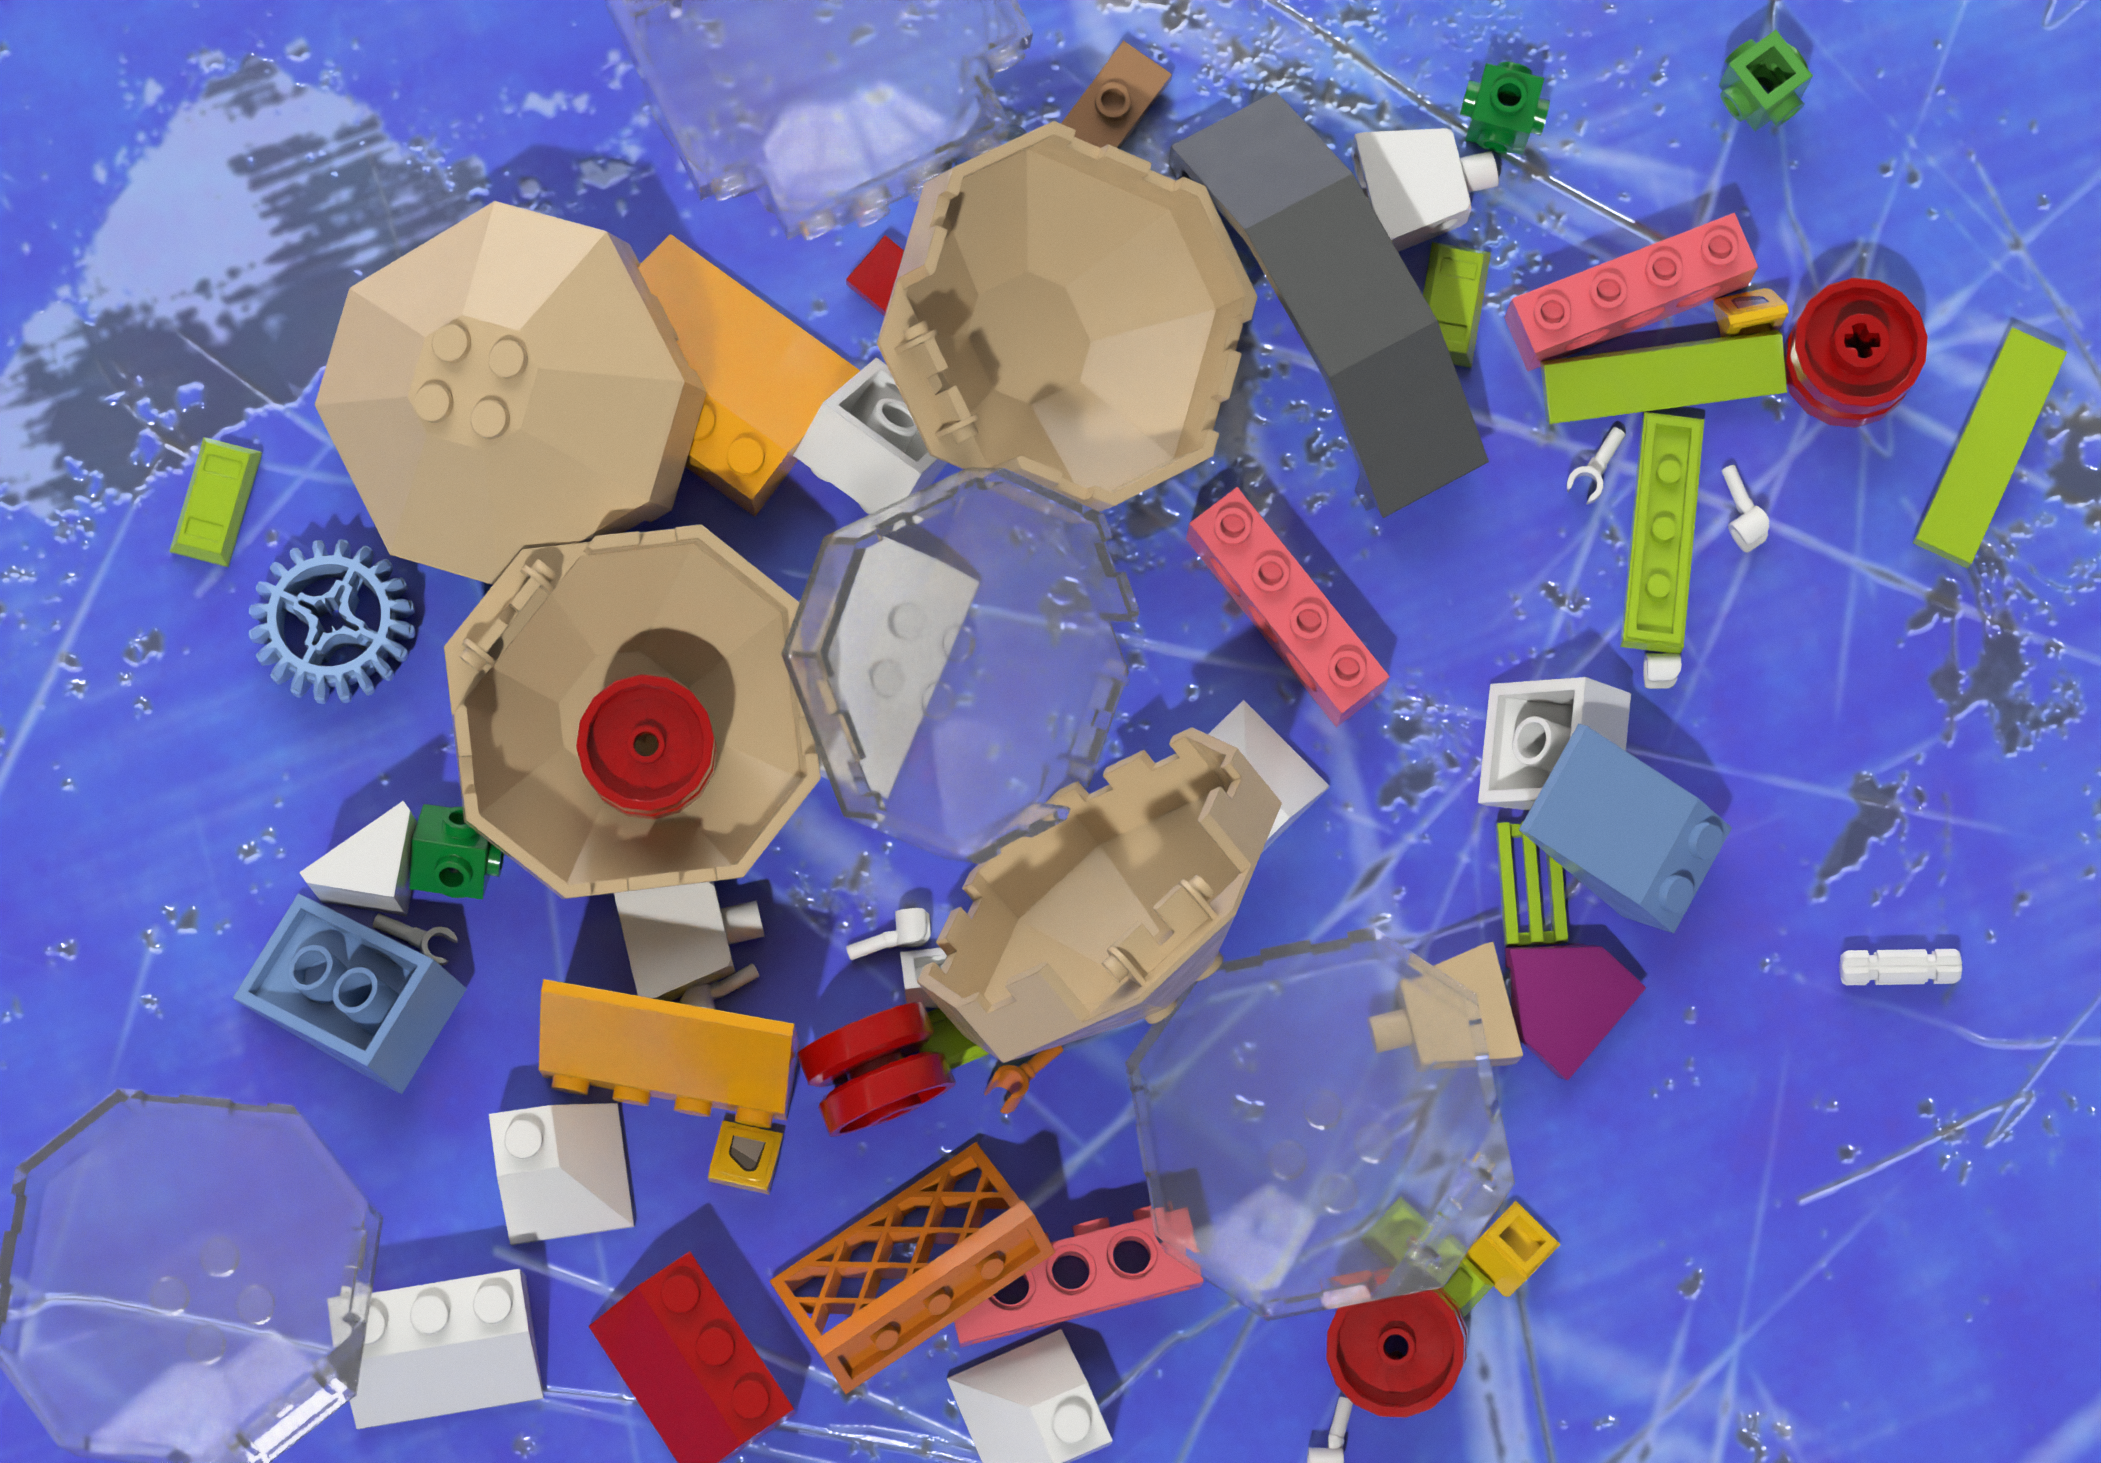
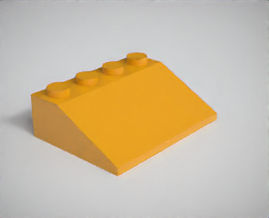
[638,234,860,517]
[539,979,800,1128]

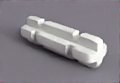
[1839,949,1962,985]

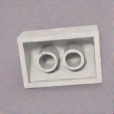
[332,1269,544,1430]

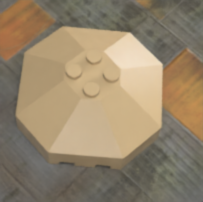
[877,121,1258,517]
[315,201,707,585]
[444,524,821,899]
[917,727,1282,1063]

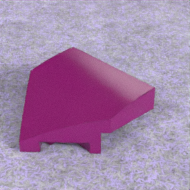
[1505,943,1646,1081]

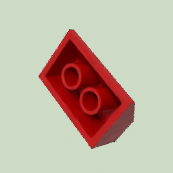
[589,1251,796,1463]

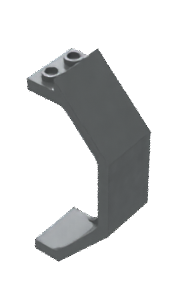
[1168,91,1489,518]

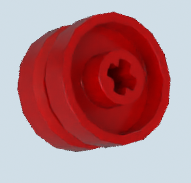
[1783,278,1928,428]
[576,674,718,820]
[797,1002,956,1137]
[1326,1272,1468,1418]

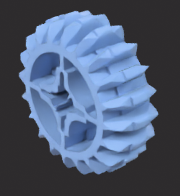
[249,539,415,704]

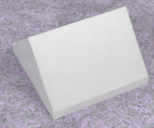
[299,801,417,916]

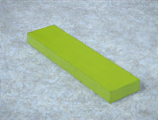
[1913,327,2067,569]
[1540,330,1787,424]
[1620,412,1704,654]

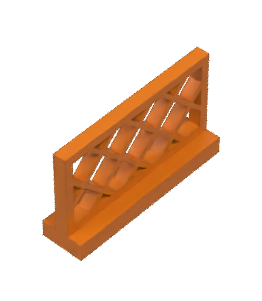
[769,1142,1056,1394]

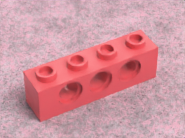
[1504,213,1758,372]
[1186,487,1390,727]
[953,1202,1204,1348]

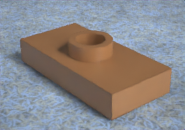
[1061,40,1172,149]

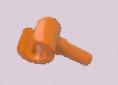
[984,1045,1063,1114]

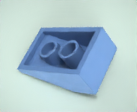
[1519,723,1732,934]
[233,893,467,1094]

